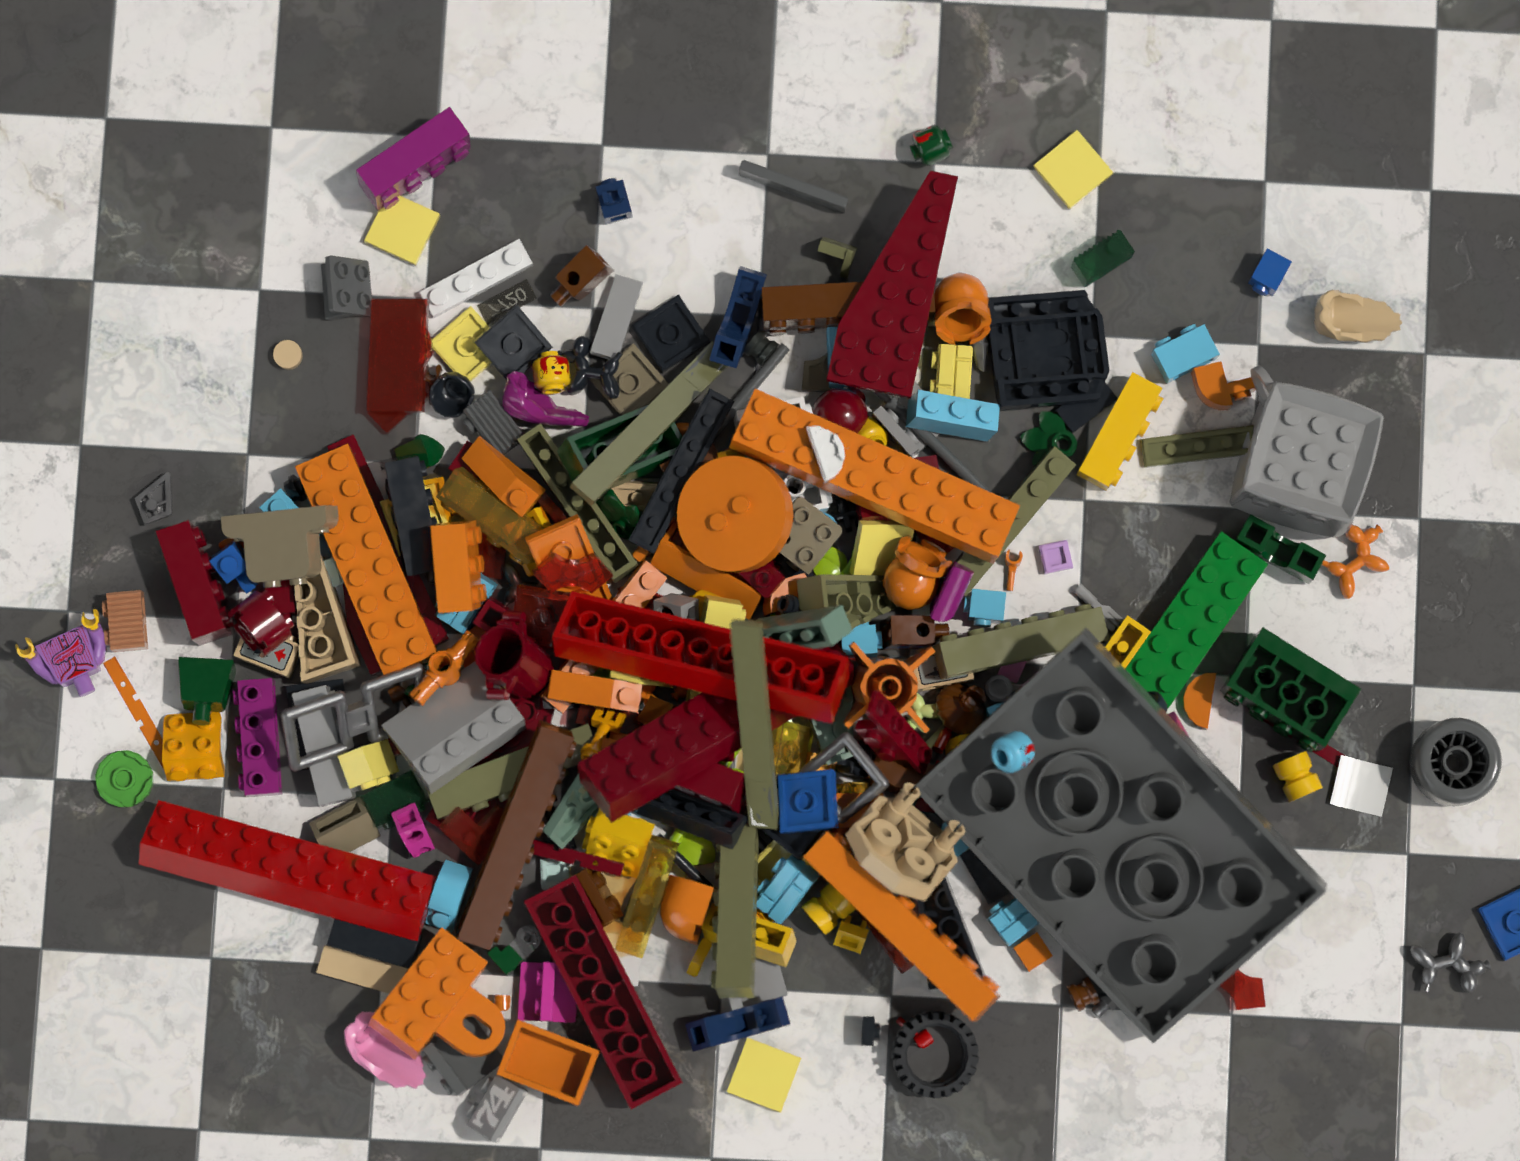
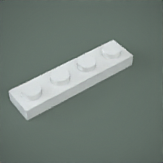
[420,239,533,318]

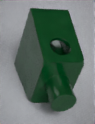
[178,657,236,726]

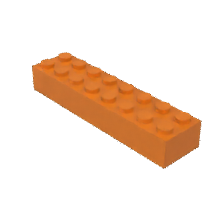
[295,444,438,675]
[803,831,1001,1021]

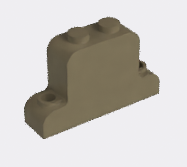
[221,505,339,588]

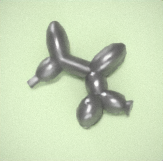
[1410,933,1491,993]

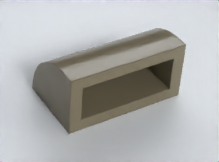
[309,796,381,852]

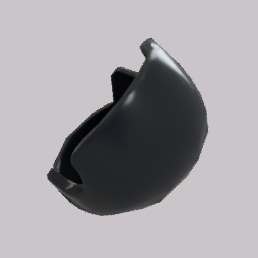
[429,372,475,418]

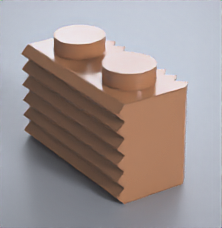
[102,590,148,652]

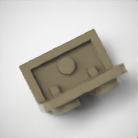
[780,496,842,575]

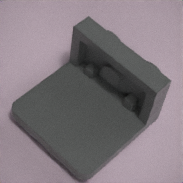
[422,1017,503,1096]

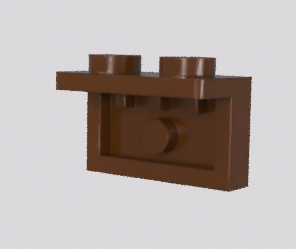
[576,868,624,928]

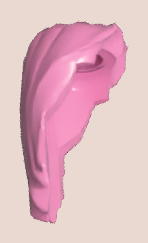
[344,1012,426,1089]

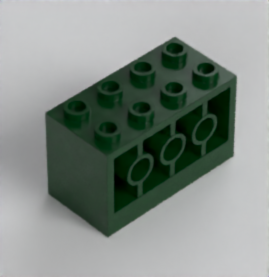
[1220,627,1361,753]

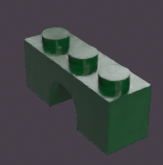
[1235,514,1327,584]

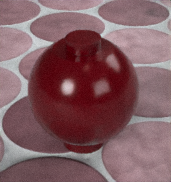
[812,387,868,434]

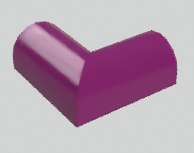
[929,561,974,622]

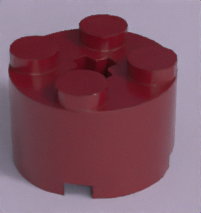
[227,590,294,658]

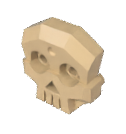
[846,783,965,901]

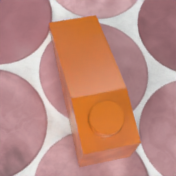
[461,436,546,517]
[547,669,642,712]

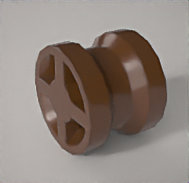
[1067,977,1100,1012]

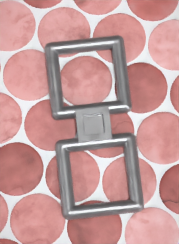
[281,663,425,771]
[745,732,889,853]

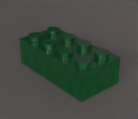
[557,405,682,500]

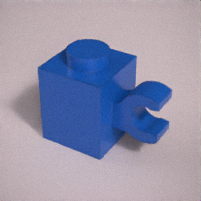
[209,541,257,594]

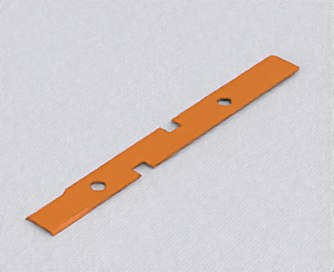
[103,656,164,770]

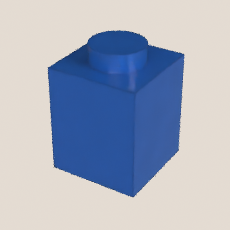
[1248,248,1292,296]

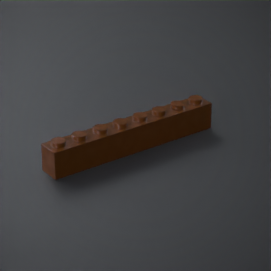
[456,720,576,950]

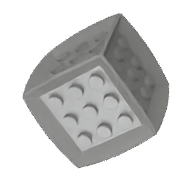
[1229,365,1384,537]

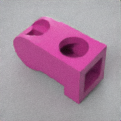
[391,802,435,858]

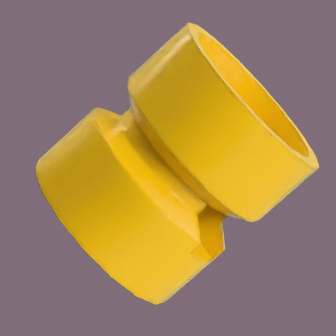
[1272,751,1323,802]
[801,883,856,935]

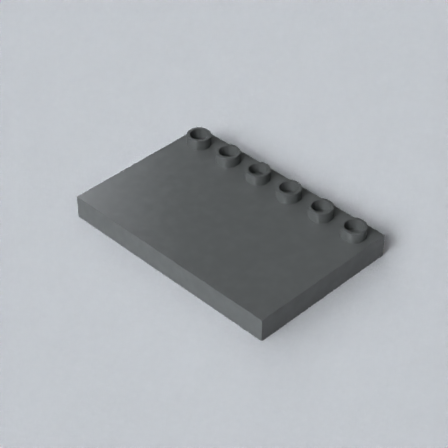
[913,627,1327,1043]

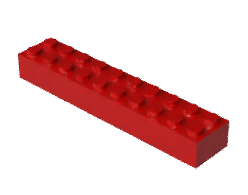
[552,591,849,724]
[139,800,437,941]

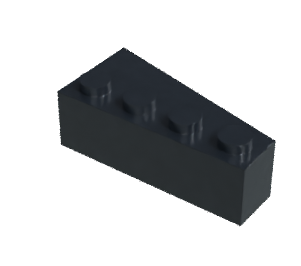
[379,454,437,576]
[917,875,986,990]

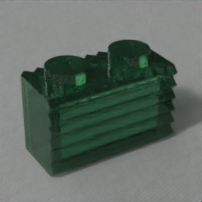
[1071,230,1135,288]
[361,770,429,831]

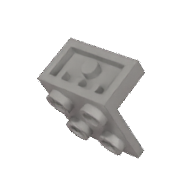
[872,382,941,458]
[729,958,788,1011]

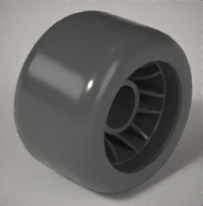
[1409,718,1502,806]

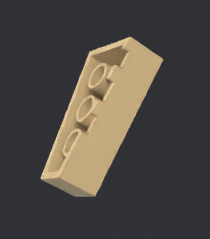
[294,555,361,683]

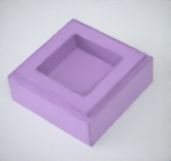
[1039,540,1073,574]

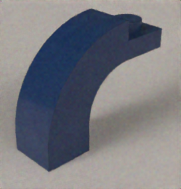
[709,266,767,368]
[685,996,791,1052]

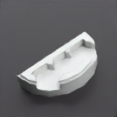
[806,426,845,483]

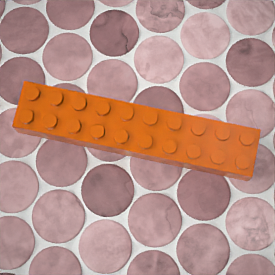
[729,389,1020,564]

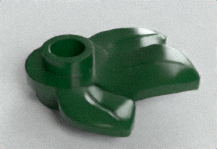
[1020,411,1077,466]
[596,489,640,540]

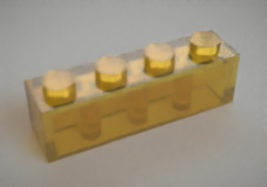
[436,467,545,565]
[615,834,680,959]

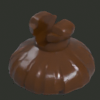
[935,683,986,734]

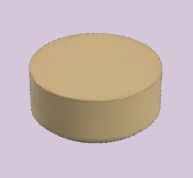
[273,340,303,370]

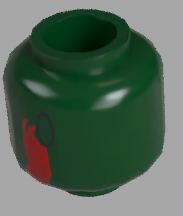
[909,125,953,166]

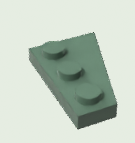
[543,755,599,849]

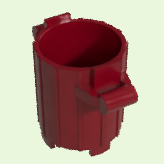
[475,611,554,701]

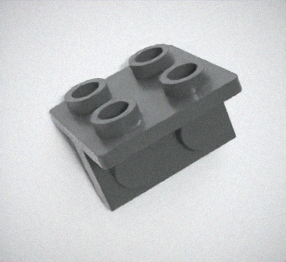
[321,255,373,320]

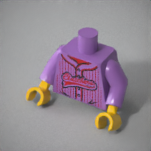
[15,609,107,697]

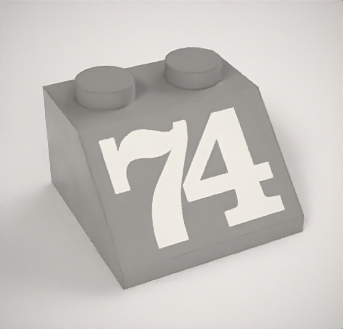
[466,1074,528,1143]

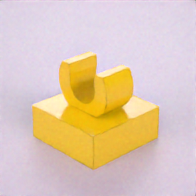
[833,915,869,954]

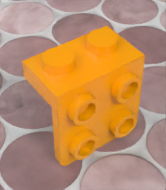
[162,712,225,781]

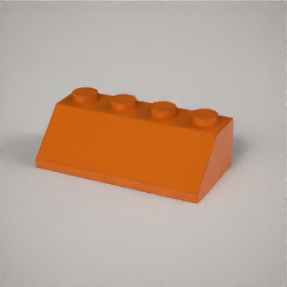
[650,518,781,620]

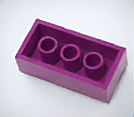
[356,107,471,211]

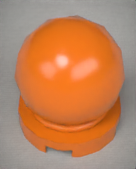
[934,272,992,345]
[883,536,952,610]

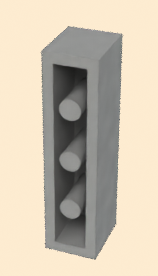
[292,685,359,807]

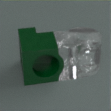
[487,926,542,976]

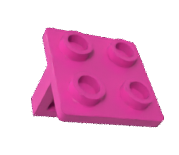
[518,962,577,1023]

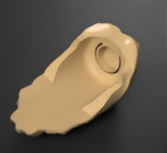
[1314,290,1402,342]

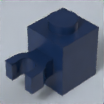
[596,178,633,225]

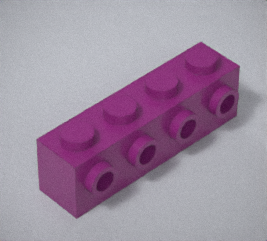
[233,678,283,797]

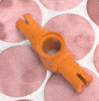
[409,630,479,706]

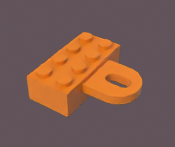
[369,928,505,1060]

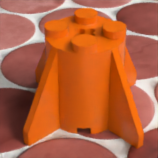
[843,642,935,733]

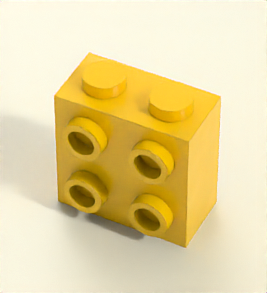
[582,808,655,879]

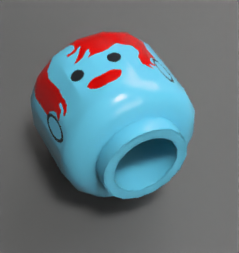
[991,731,1035,773]

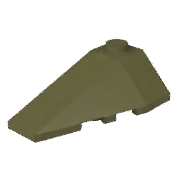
[797,574,898,630]

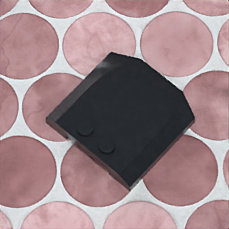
[988,290,1110,410]

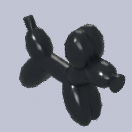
[558,336,623,399]

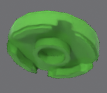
[95,750,154,808]

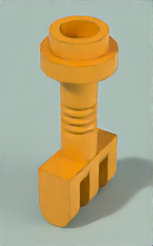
[580,706,626,761]

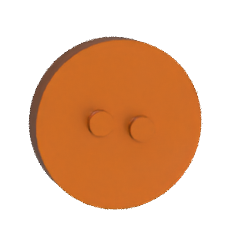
[677,456,793,573]

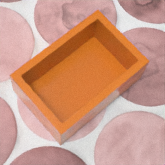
[431,520,487,613]
[497,1020,600,1106]

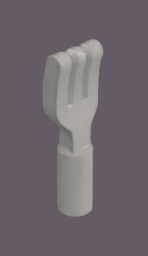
[1074,584,1124,633]

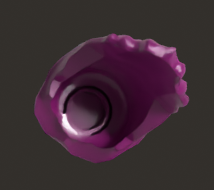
[502,371,589,427]

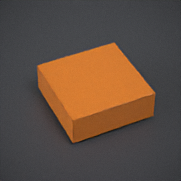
[1013,932,1053,972]

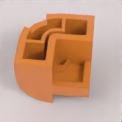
[660,875,714,945]

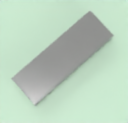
[590,274,643,360]

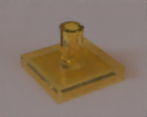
[772,721,813,779]

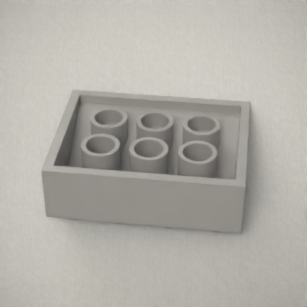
[381,661,526,794]

